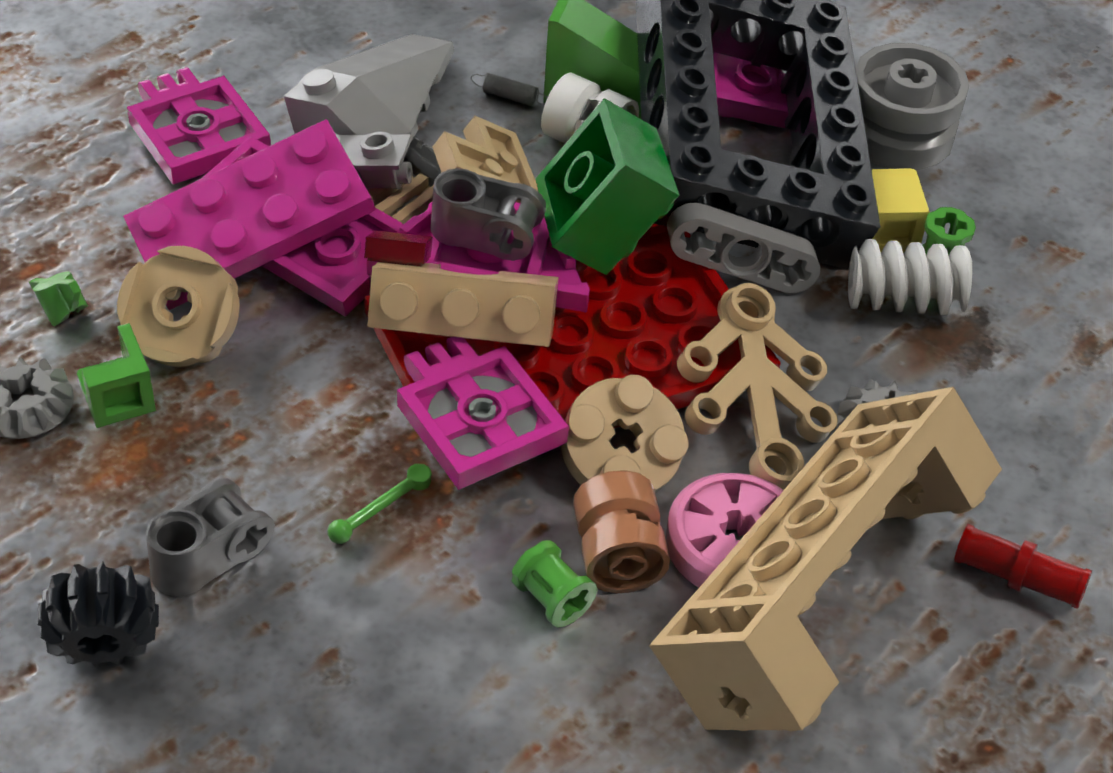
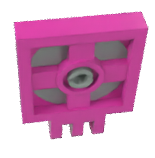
[127,67,271,185]
[397,336,569,490]

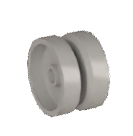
[856,43,970,170]

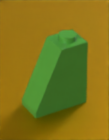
[543,0,641,119]

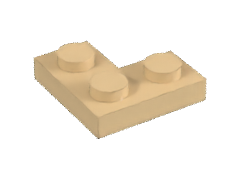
[432,115,539,203]

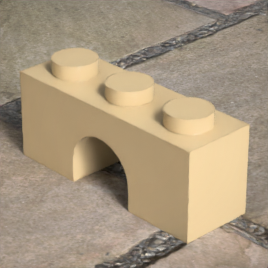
[367,262,559,347]

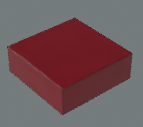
[364,231,433,267]

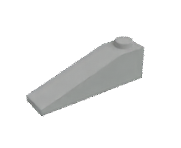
[284,34,454,141]

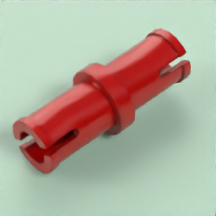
[954,524,1092,609]

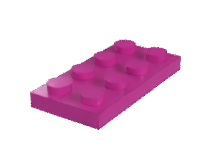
[123,119,376,310]
[202,136,403,317]

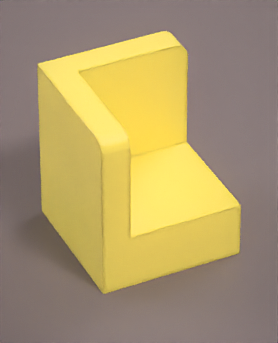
[872,168,930,253]

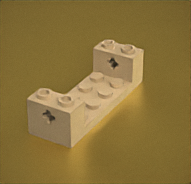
[649,387,1002,731]

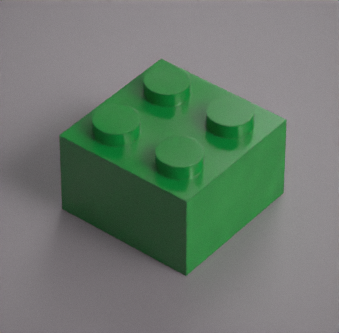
[535,98,679,275]

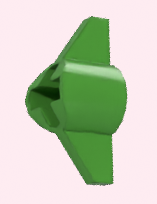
[29,271,88,326]

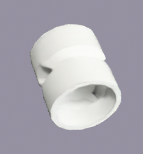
[541,72,639,143]

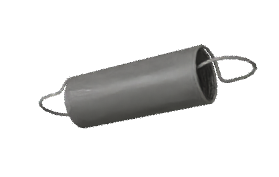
[471,73,548,106]

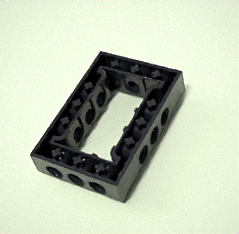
[636,0,881,269]

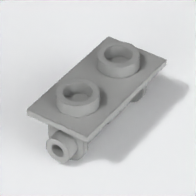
[335,131,413,189]

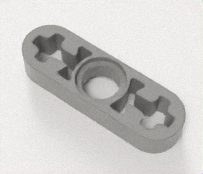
[667,203,820,293]

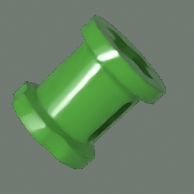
[922,207,976,256]
[511,540,598,628]

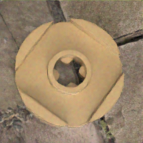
[117,246,240,367]
[561,375,689,493]

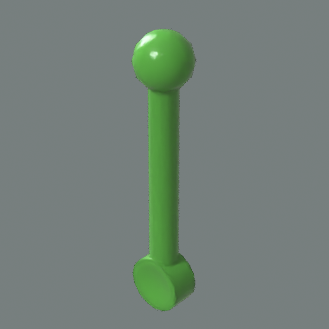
[327,463,432,544]

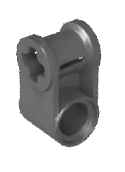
[431,168,547,261]
[146,478,275,597]

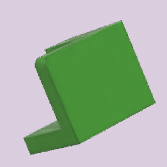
[77,323,156,428]

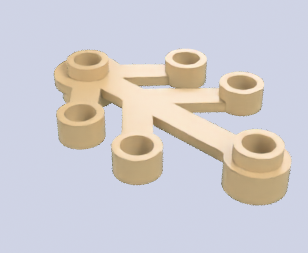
[677,283,838,490]

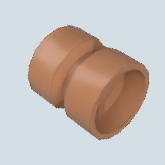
[573,470,670,594]

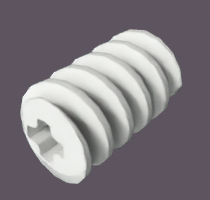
[848,239,973,315]

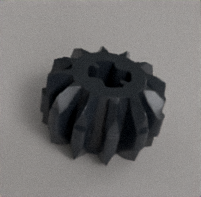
[38,561,159,668]

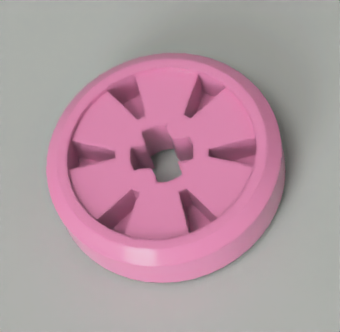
[666,473,783,588]

